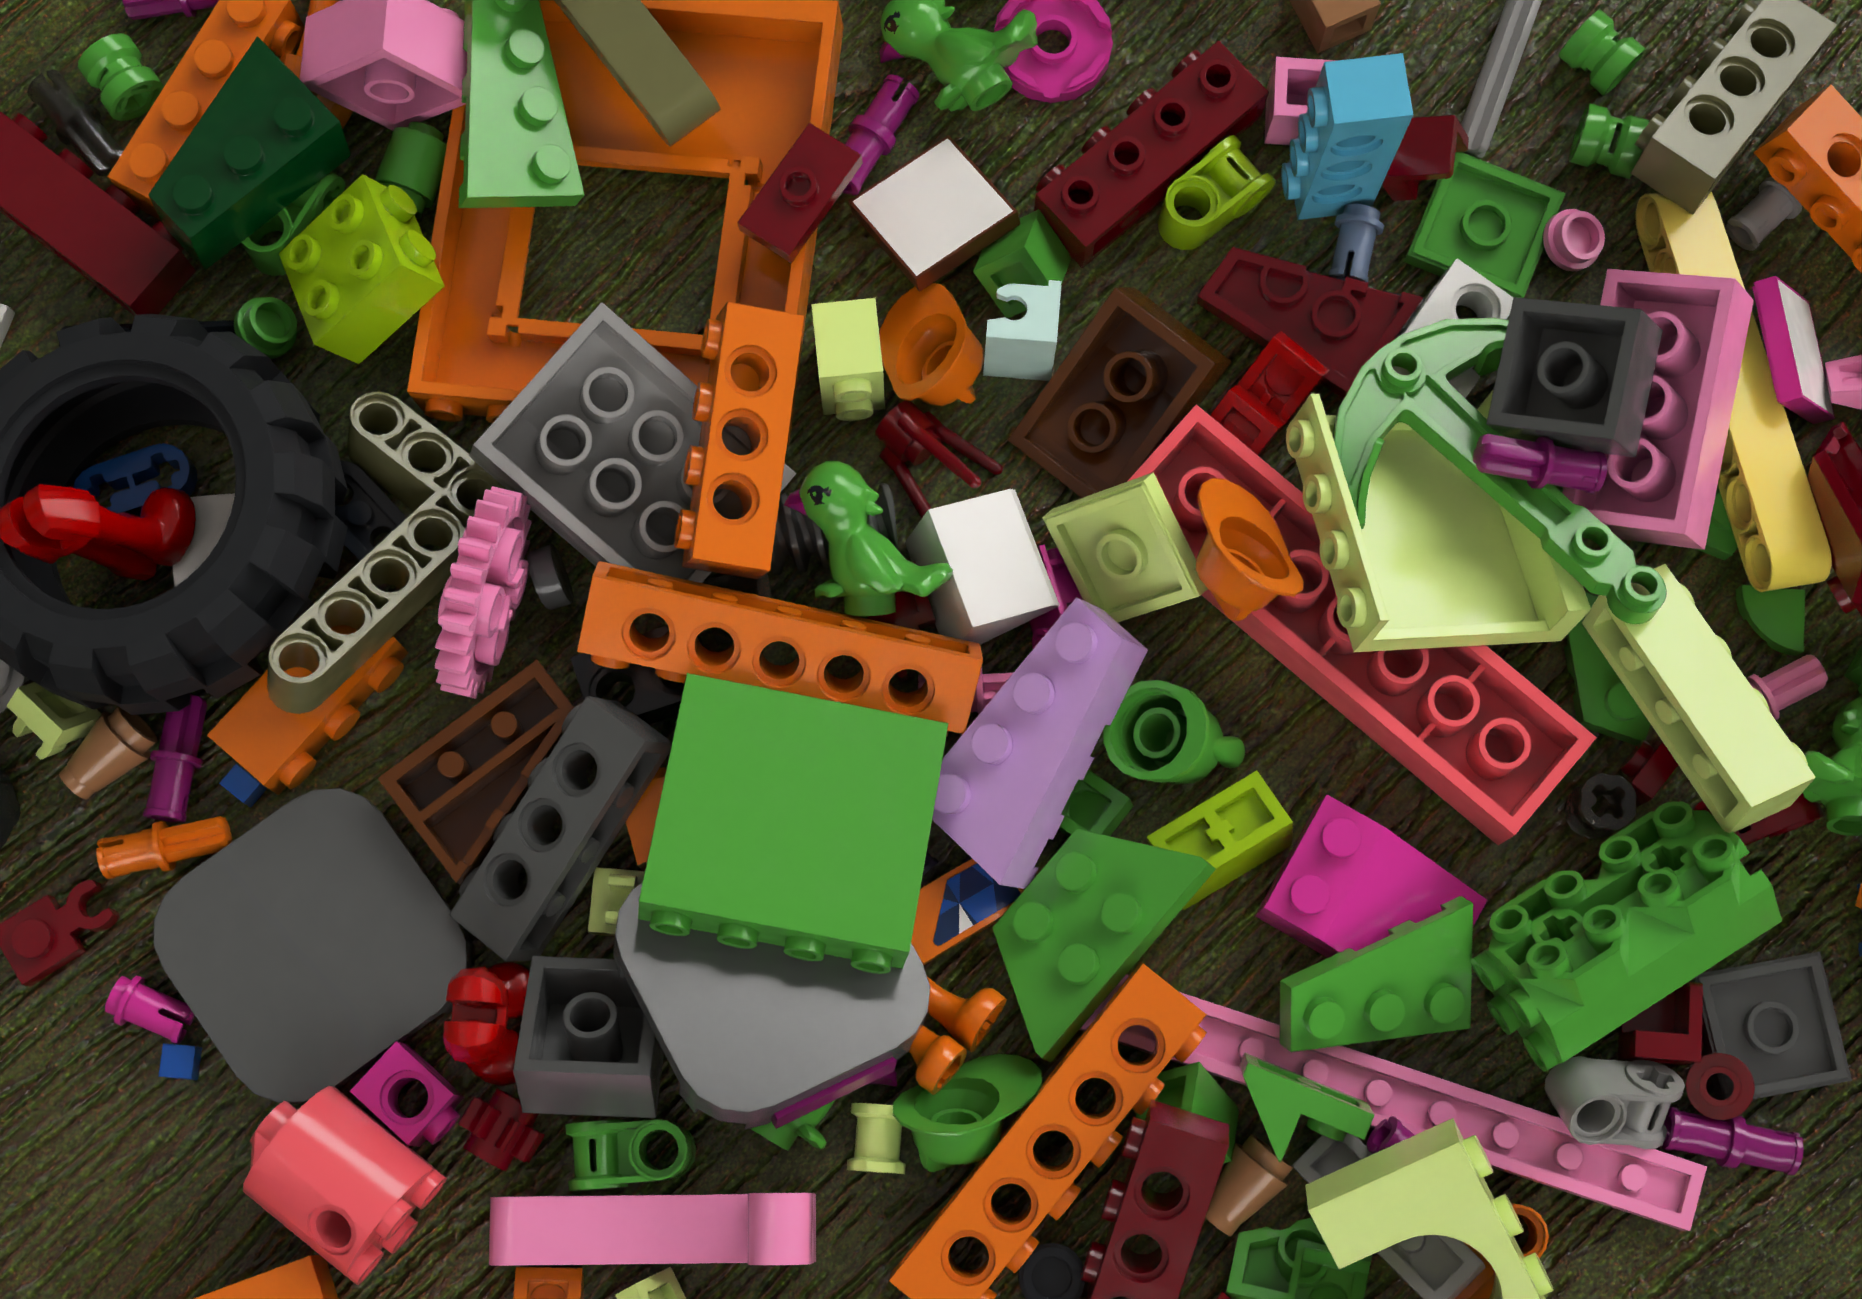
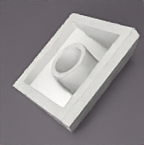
[905,489,1060,645]

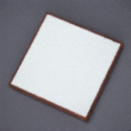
[848,135,1021,292]

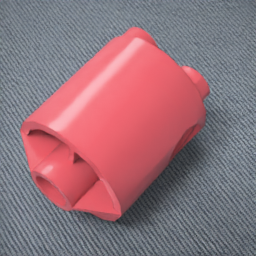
[243,1086,447,1285]

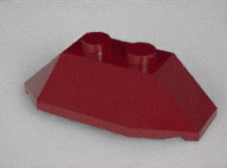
[1807,421,1862,616]

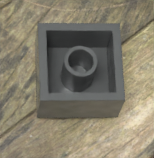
[1486,297,1663,457]
[513,956,664,1118]

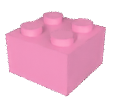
[300,0,467,131]

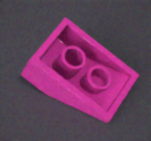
[1255,795,1487,958]

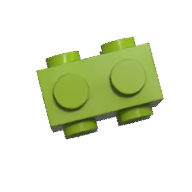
[279,174,445,364]

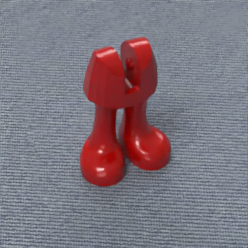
[0,484,196,581]
[443,962,530,1086]

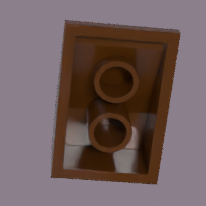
[1008,287,1232,498]

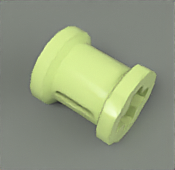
[847,1103,906,1174]

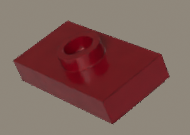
[737,123,863,263]

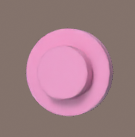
[1543,209,1605,271]

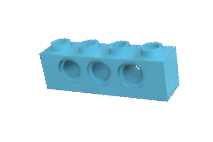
[1281,53,1413,220]

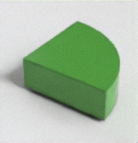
[1735,585,1805,656]

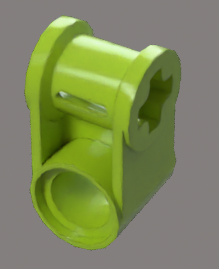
[1158,135,1276,250]

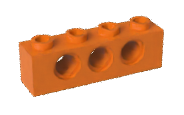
[1753,85,1862,273]
[674,301,804,579]

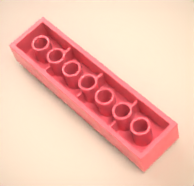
[1127,404,1597,846]

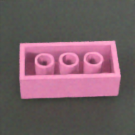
[1562,269,1754,550]

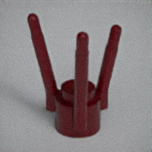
[875,400,1003,519]

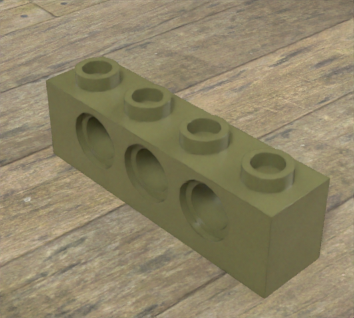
[1630,0,1837,215]

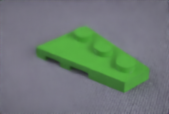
[1280,896,1473,1052]

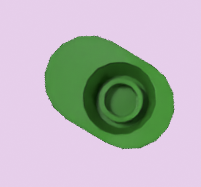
[893,1054,1042,1172]

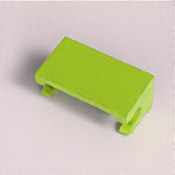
[1147,770,1293,910]

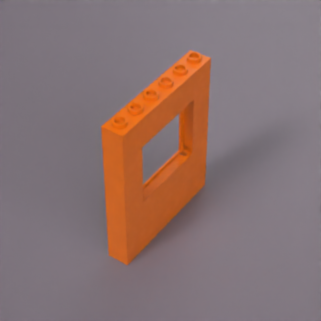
[407,0,844,445]

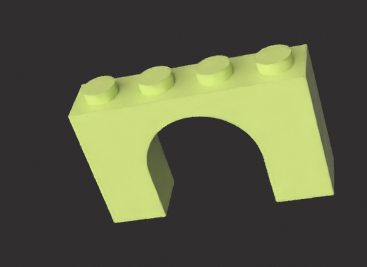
[1305,1118,1554,1299]

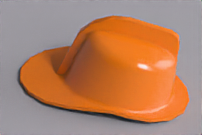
[879,283,984,406]
[1195,478,1304,622]

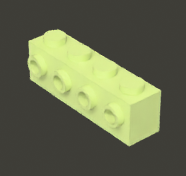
[1582,564,1816,833]

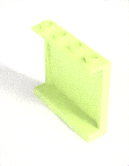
[1286,390,1591,652]

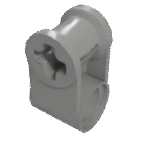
[1544,1056,1685,1149]

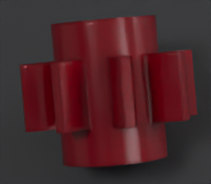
[458,1088,545,1171]

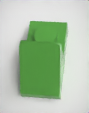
[1240,1052,1374,1162]

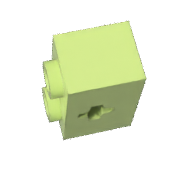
[811,298,885,421]

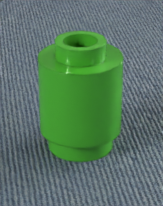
[375,122,447,219]

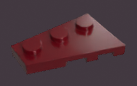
[1197,247,1424,398]

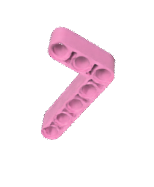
[489,1193,816,1266]

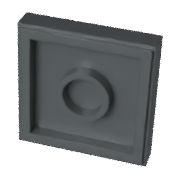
[1689,951,1852,1100]

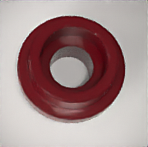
[1686,1053,1755,1120]

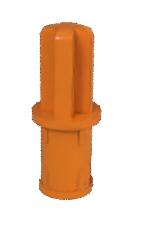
[96,816,232,879]

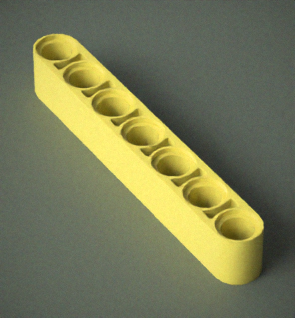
[1635,192,1832,592]

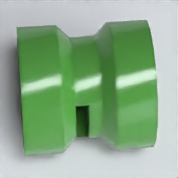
[1558,9,1646,96]
[78,33,164,121]
[1569,103,1649,179]

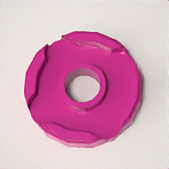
[994,0,1113,103]

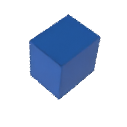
[219,764,268,807]
[158,1043,202,1080]

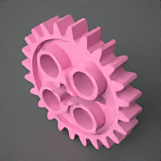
[435,486,531,699]

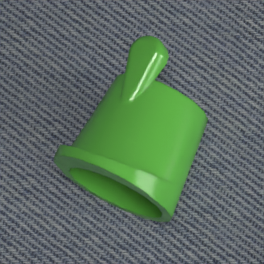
[1103,680,1245,785]

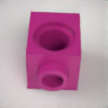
[350,1041,465,1147]

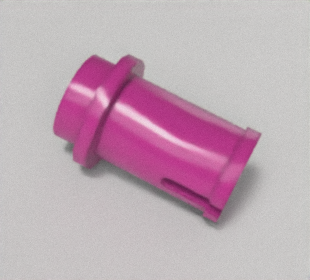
[105,975,195,1044]

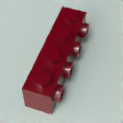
[1034,40,1269,269]
[0,111,196,316]

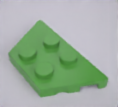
[992,829,1216,1062]

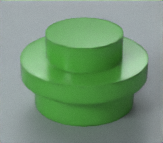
[234,297,297,359]

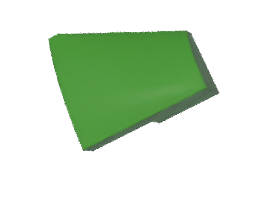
[1226,1218,1372,1299]

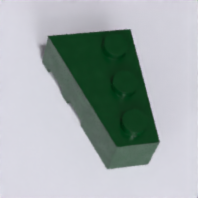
[148,36,351,270]

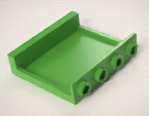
[638,673,949,974]

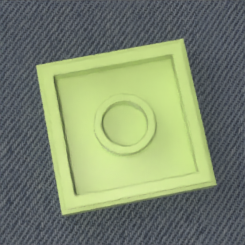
[1042,472,1208,622]

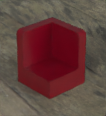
[1382,115,1469,201]
[1618,982,1703,1065]

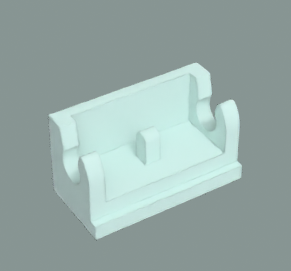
[983,280,1062,381]

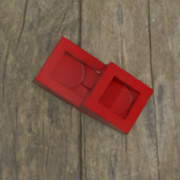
[1210,331,1330,457]

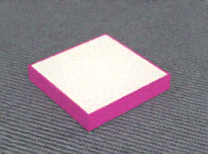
[1752,276,1835,424]

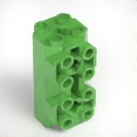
[1470,801,1782,1072]

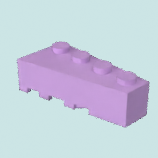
[932,597,1148,889]

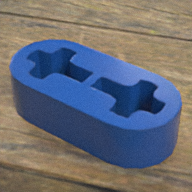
[73,443,198,517]

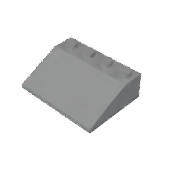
[469,302,797,624]

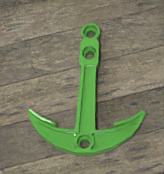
[1333,318,1667,624]

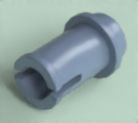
[1328,204,1384,282]

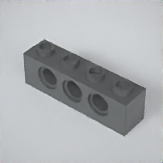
[450,696,672,961]

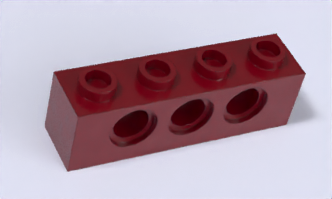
[1080,1099,1229,1299]

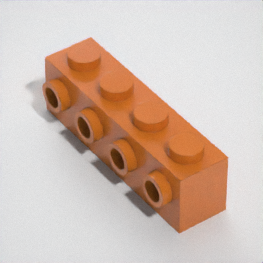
[107,0,304,220]

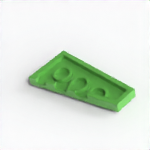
[458,0,585,208]

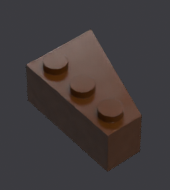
[377,659,574,885]

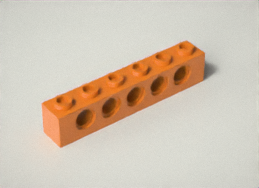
[577,561,983,737]
[889,961,1207,1299]

